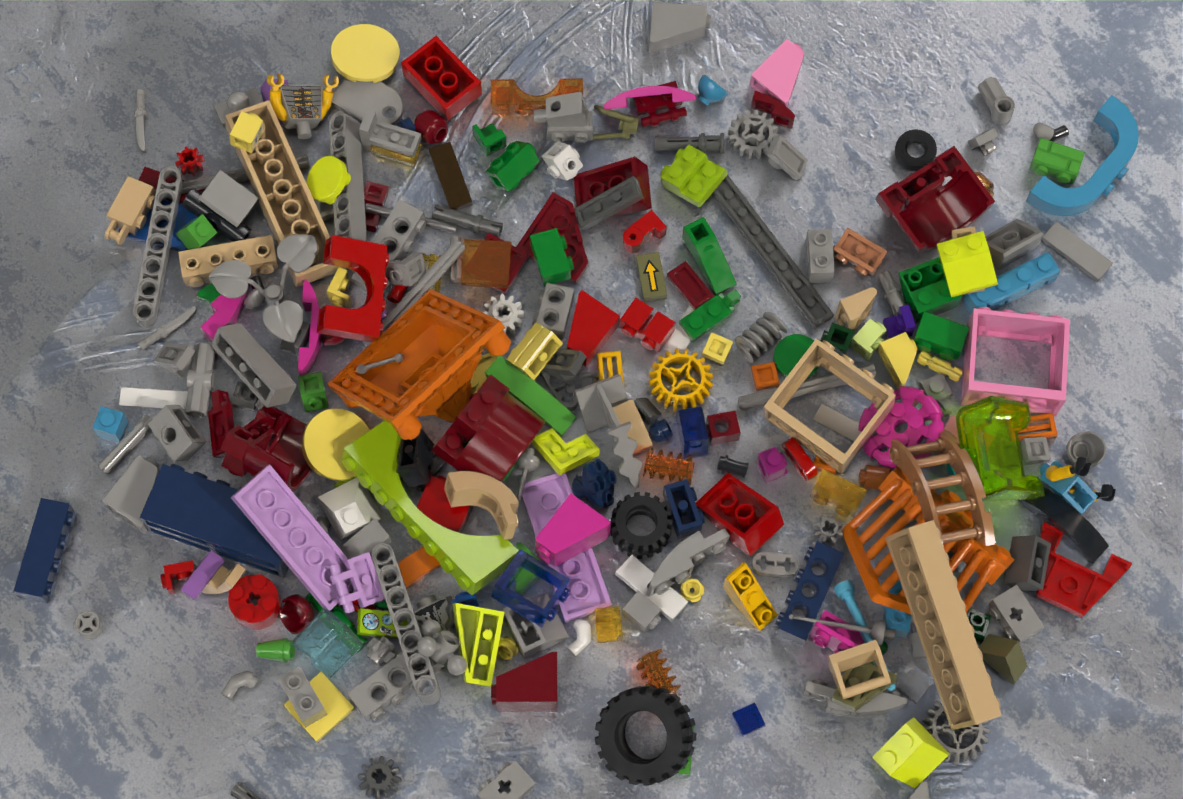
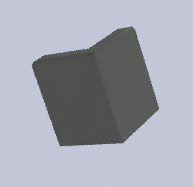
[280,321,310,356]

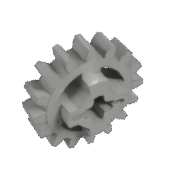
[728,110,778,159]

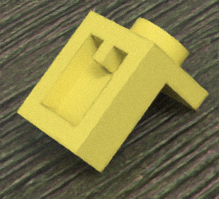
[327,267,352,308]

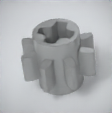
[813,515,843,546]
[366,636,397,667]

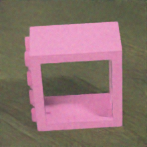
[961,307,1070,416]

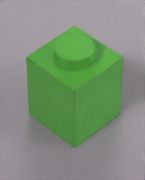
[175,214,217,250]

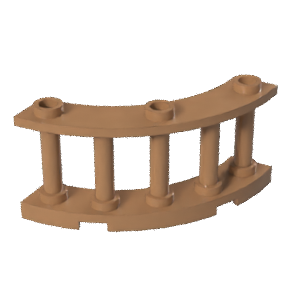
[890,429,995,548]

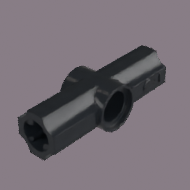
[182,189,252,242]

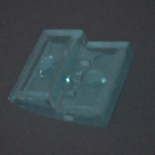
[292,608,363,678]

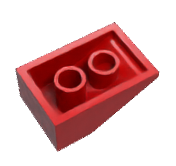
[696,473,785,556]

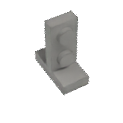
[359,109,422,157]

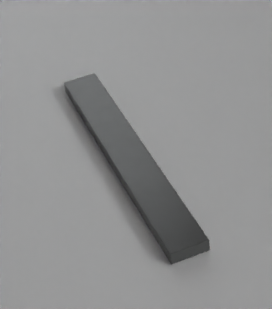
[712,175,834,330]

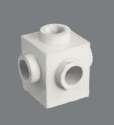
[542,142,583,181]

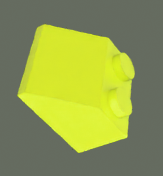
[937,231,998,297]
[872,717,950,789]

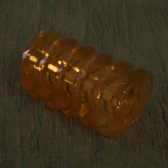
[643,448,695,485]
[636,649,682,697]

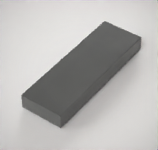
[574,176,644,231]

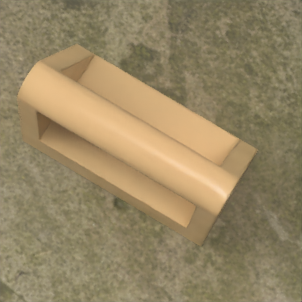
[835,287,877,333]
[828,640,891,700]

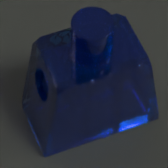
[675,407,708,460]

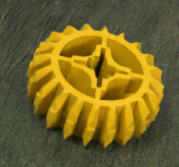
[648,348,713,412]

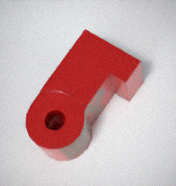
[623,210,667,253]

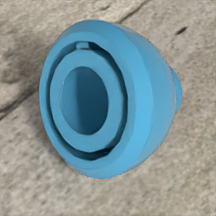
[697,75,728,106]

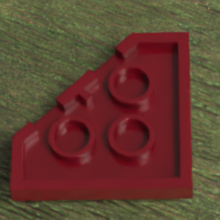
[516,192,588,284]

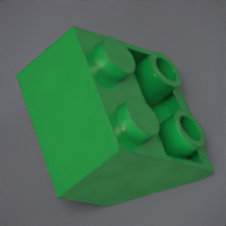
[898,257,962,323]

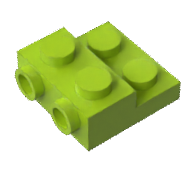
[660,144,728,208]

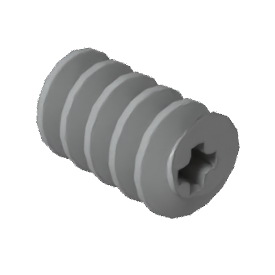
[735,312,787,363]

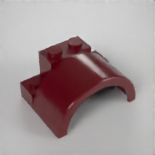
[875,146,995,253]
[432,375,545,482]
[220,406,312,492]

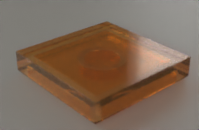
[461,239,512,288]

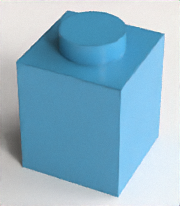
[93,406,129,443]

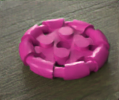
[858,386,944,468]

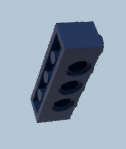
[775,541,844,646]

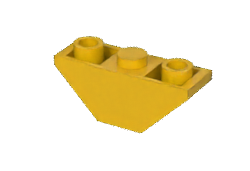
[723,562,778,631]

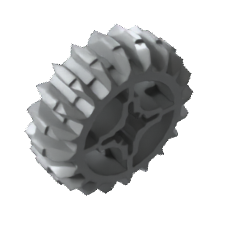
[922,701,990,765]

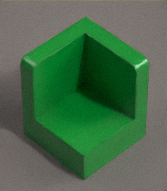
[472,124,507,157]

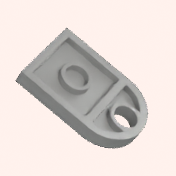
[331,79,403,125]

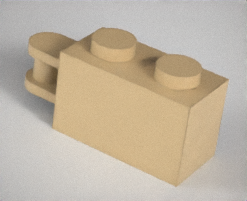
[105,176,156,245]

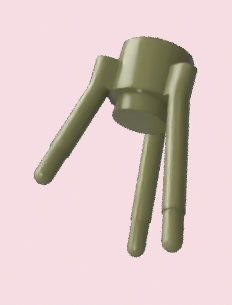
[593,105,639,140]

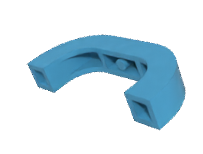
[1026,95,1139,216]

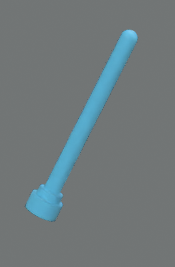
[833,580,896,691]

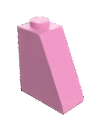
[750,39,804,107]

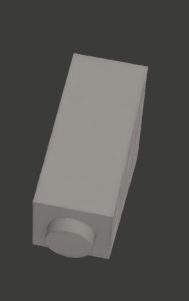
[649,1,711,53]
[102,455,160,534]

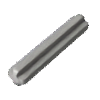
[98,415,152,474]

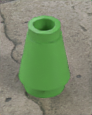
[256,638,295,663]

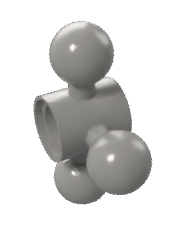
[417,620,467,675]

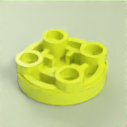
[306,156,351,204]

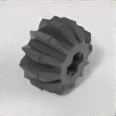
[358,756,402,799]

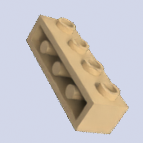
[178,235,279,287]

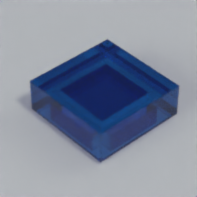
[732,703,766,737]

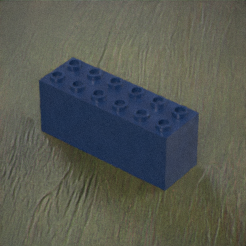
[139,464,289,578]

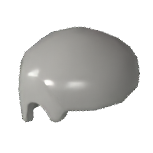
[1066,431,1106,468]

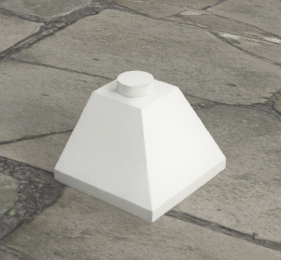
[317,477,383,541]

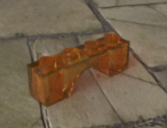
[491,78,583,117]

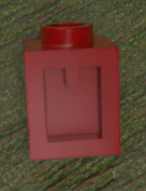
[161,560,197,595]

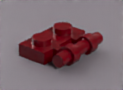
[633,81,687,127]

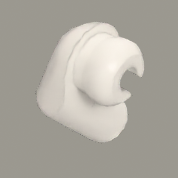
[567,619,591,657]

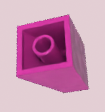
[535,493,611,567]

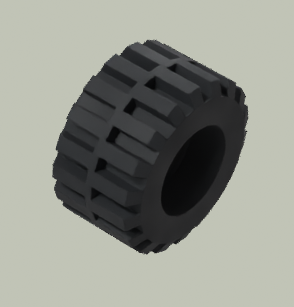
[610,492,672,559]

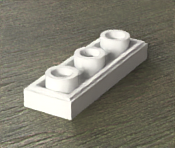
[615,555,688,622]

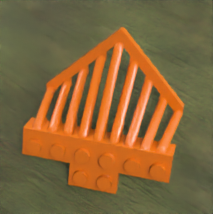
[841,467,1015,615]

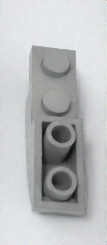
[647,528,730,597]
[803,680,908,717]

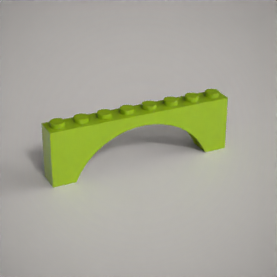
[342,420,519,595]

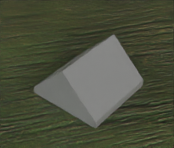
[199,170,259,227]
[985,219,1043,270]

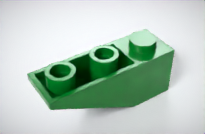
[682,217,737,295]

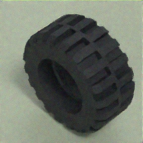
[595,685,697,786]

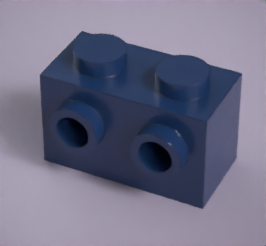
[663,479,705,539]

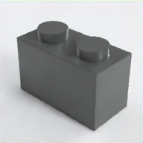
[1004,535,1051,591]

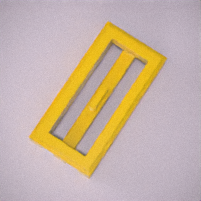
[597,351,624,385]

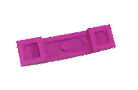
[603,86,697,110]
[298,280,322,375]

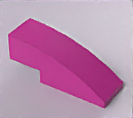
[200,284,250,342]

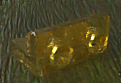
[810,469,867,518]

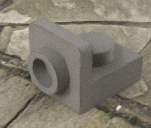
[387,252,427,286]

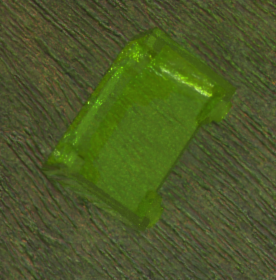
[956,396,1045,501]

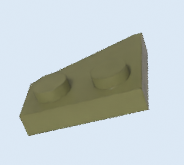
[832,663,897,712]

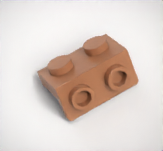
[833,228,888,276]

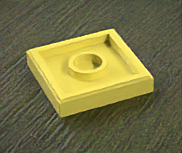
[284,671,355,743]

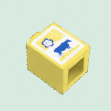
[230,111,264,154]

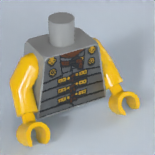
[267,74,339,139]

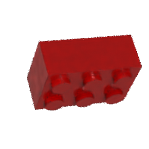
[401,36,482,121]

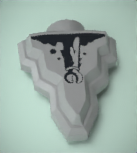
[408,595,455,635]

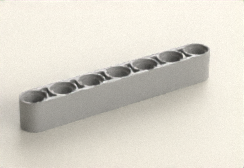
[329,111,367,241]
[133,166,183,327]
[371,543,441,705]

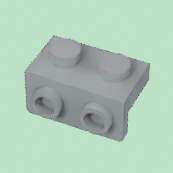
[547,111,593,143]

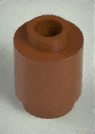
[859,465,892,491]

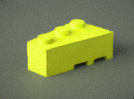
[452,603,505,687]

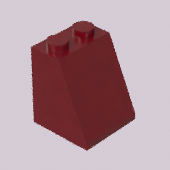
[491,652,558,712]

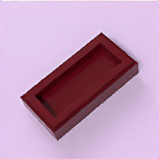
[667,261,714,310]

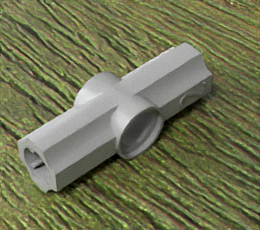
[186,343,216,418]

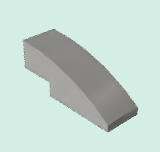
[340,519,391,559]

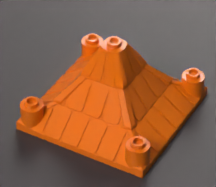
[327,289,511,440]

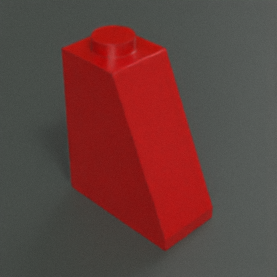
[567,290,620,367]

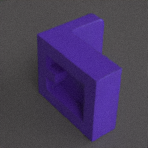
[883,305,916,339]

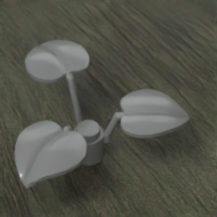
[209,235,317,343]

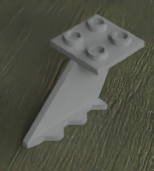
[575,374,643,489]

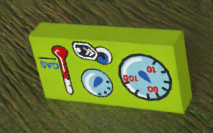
[357,608,408,639]

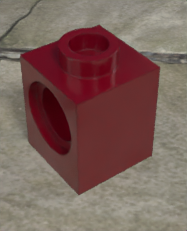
[703,410,741,446]

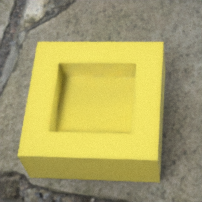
[702,332,733,365]

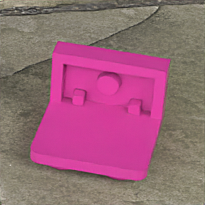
[809,610,864,654]

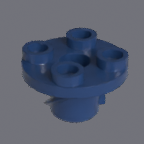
[572,459,616,508]

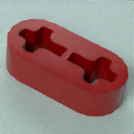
[782,437,818,481]

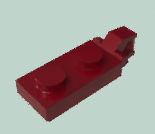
[208,390,234,458]

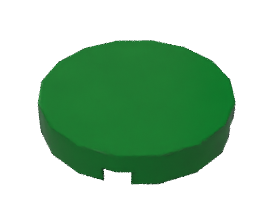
[773,334,819,379]

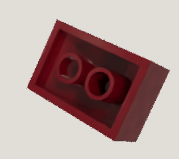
[574,156,652,216]

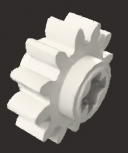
[483,294,524,334]

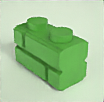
[1029,138,1085,184]

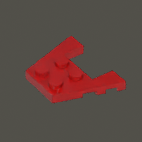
[1036,522,1132,618]

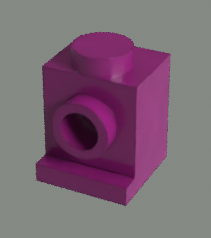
[756,446,788,483]

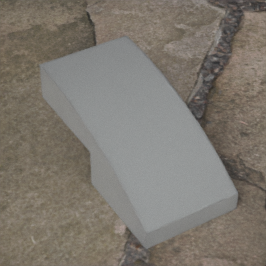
[995,437,1051,469]

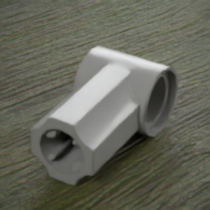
[978,77,1015,125]

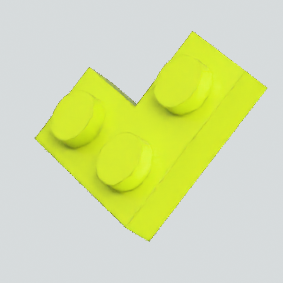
[532,428,600,476]

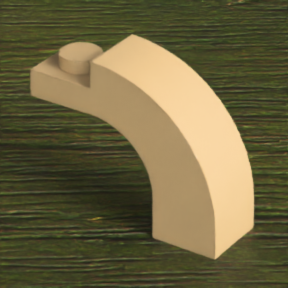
[444,471,519,540]

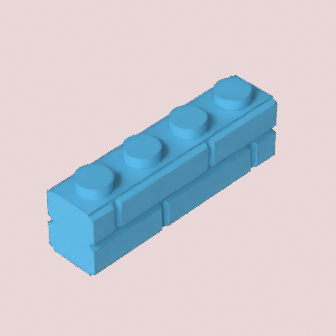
[963,252,1060,315]

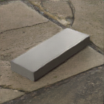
[1041,221,1113,282]

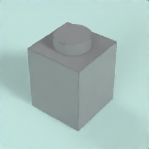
[622,590,661,633]

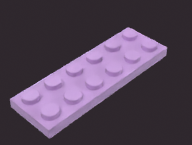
[231,464,353,612]
[518,473,612,623]

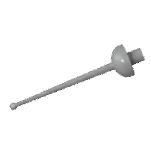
[508,447,540,541]
[789,614,895,645]

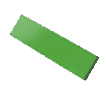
[485,356,577,436]

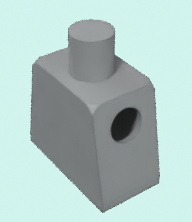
[534,92,589,127]

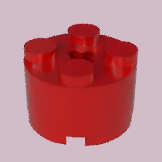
[228,574,282,630]

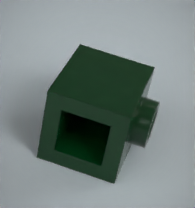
[820,322,854,356]

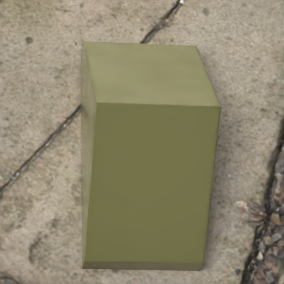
[978,634,1028,685]

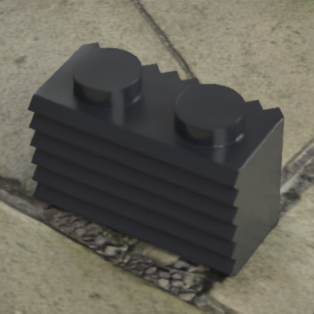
[396,428,435,487]

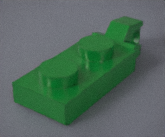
[679,289,741,341]

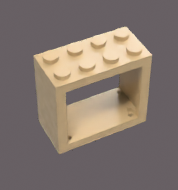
[764,338,896,474]

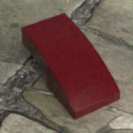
[751,91,795,129]
[364,181,389,233]

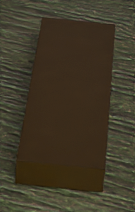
[429,142,473,210]

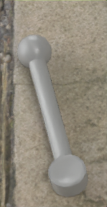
[356,353,404,374]

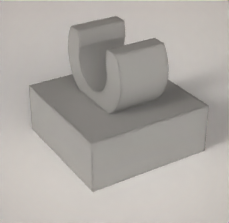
[967,128,998,156]

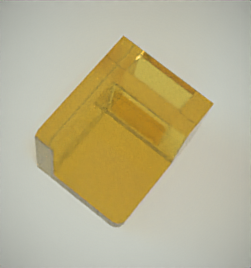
[595,606,623,643]

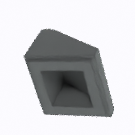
[634,398,662,426]

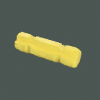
[917,351,963,382]

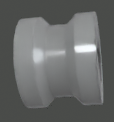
[75,611,103,639]

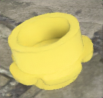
[680,578,704,602]
[497,637,519,660]

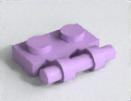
[329,552,385,614]

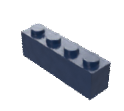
[13,498,76,603]

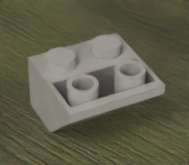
[502,594,569,660]

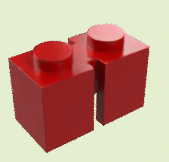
[619,298,676,352]

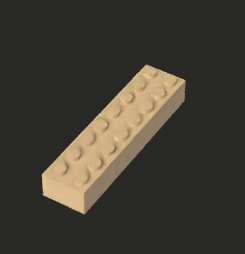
[225,100,338,288]
[885,520,1002,730]

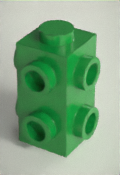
[485,140,540,192]

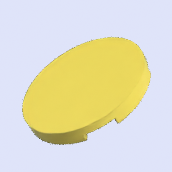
[331,24,400,83]
[301,408,370,481]

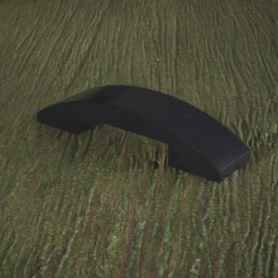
[1018,482,1109,564]

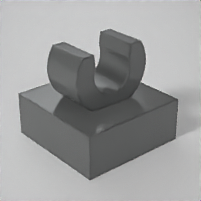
[231,382,259,412]

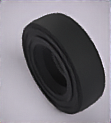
[895,129,937,171]

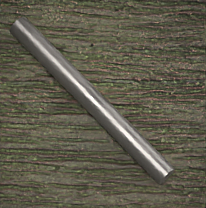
[365,203,457,233]

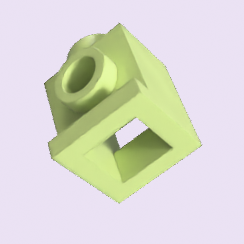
[850,319,886,361]

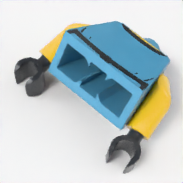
[1040,457,1116,514]

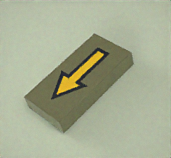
[636,252,667,301]

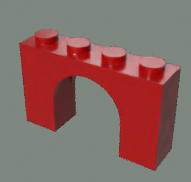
[317,235,389,342]

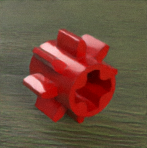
[175,146,205,177]

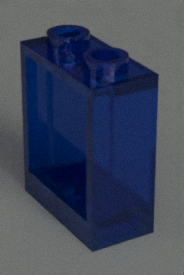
[491,549,571,627]

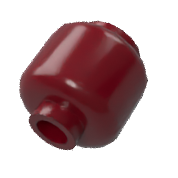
[414,110,448,144]

